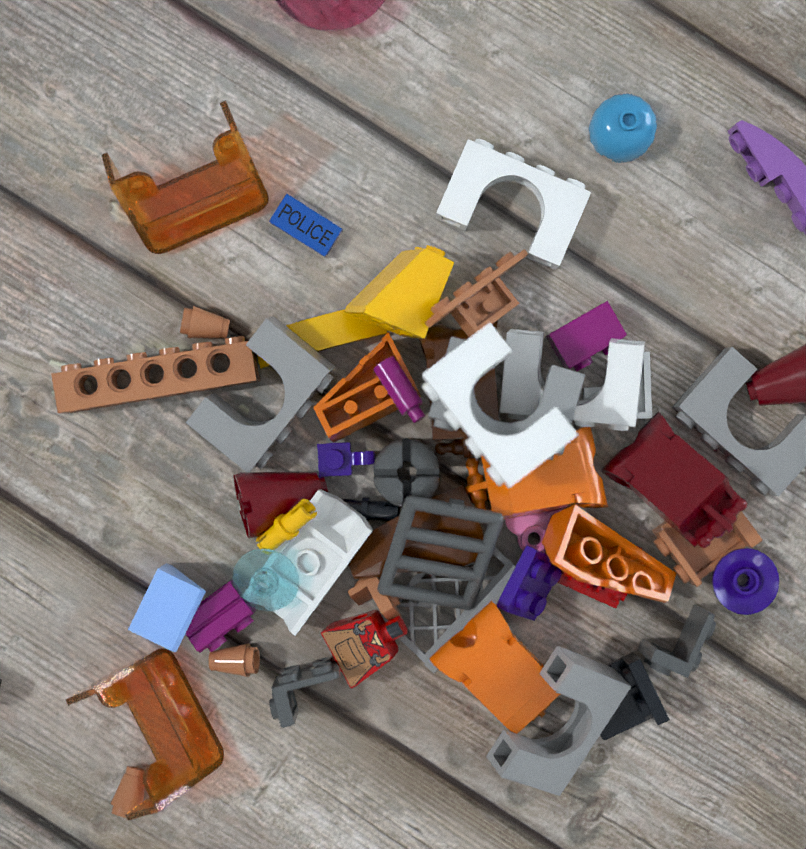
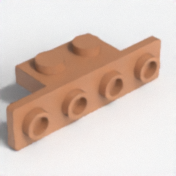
[425,249,529,338]

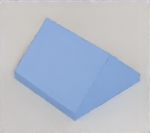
[128,563,206,652]

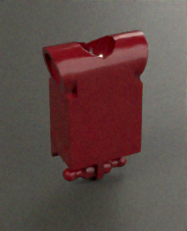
[601,411,747,548]

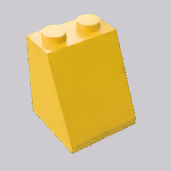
[344,245,454,339]

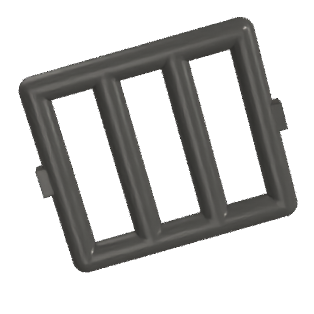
[377,495,504,610]

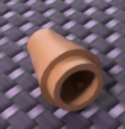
[180,306,230,339]
[209,643,260,677]
[110,766,146,819]

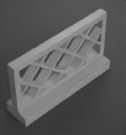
[381,547,516,673]

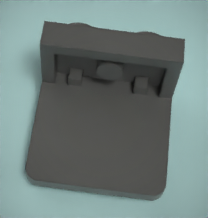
[638,605,716,678]
[269,657,341,728]

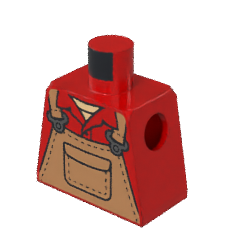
[321,610,407,689]

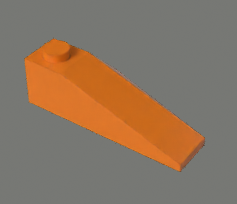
[542,505,677,603]

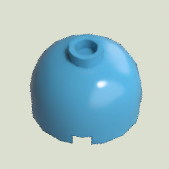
[589,93,657,163]

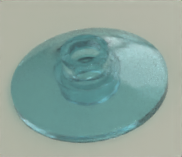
[233,549,299,611]

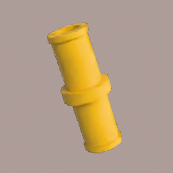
[256,499,317,555]

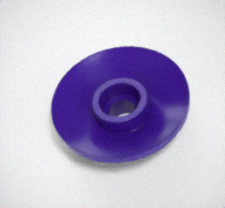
[712,548,779,615]

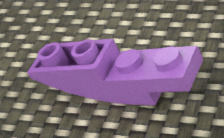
[727,120,806,235]

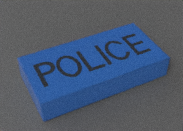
[269,194,343,258]

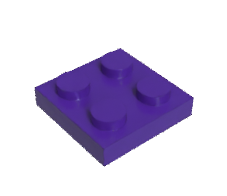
[496,545,562,621]

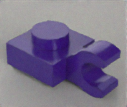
[317,442,375,477]

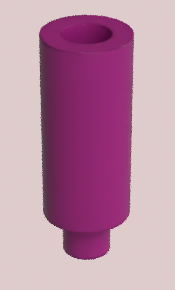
[373,356,425,423]

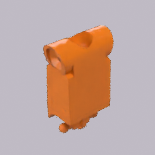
[465,427,608,520]
[430,601,560,734]

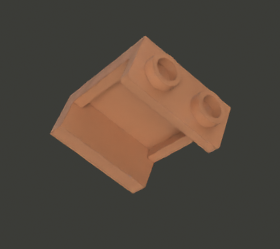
[652,511,763,587]

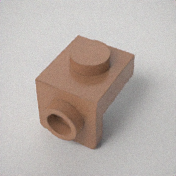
[348,577,402,621]

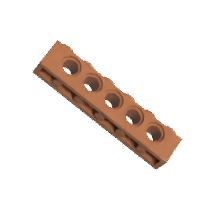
[51,336,260,414]

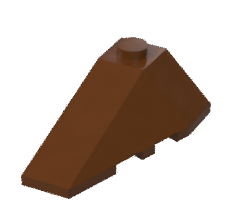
[348,485,484,579]

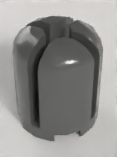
[373,438,441,507]

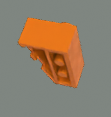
[313,332,421,443]

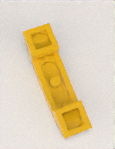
[257,309,387,369]

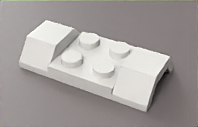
[243,489,373,636]

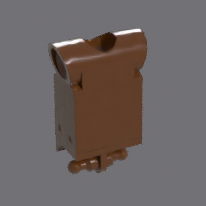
[418,321,499,458]

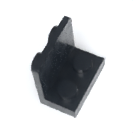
[600,652,670,740]

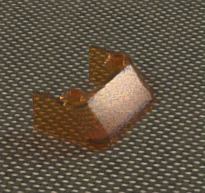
[101,100,269,254]
[66,648,224,821]

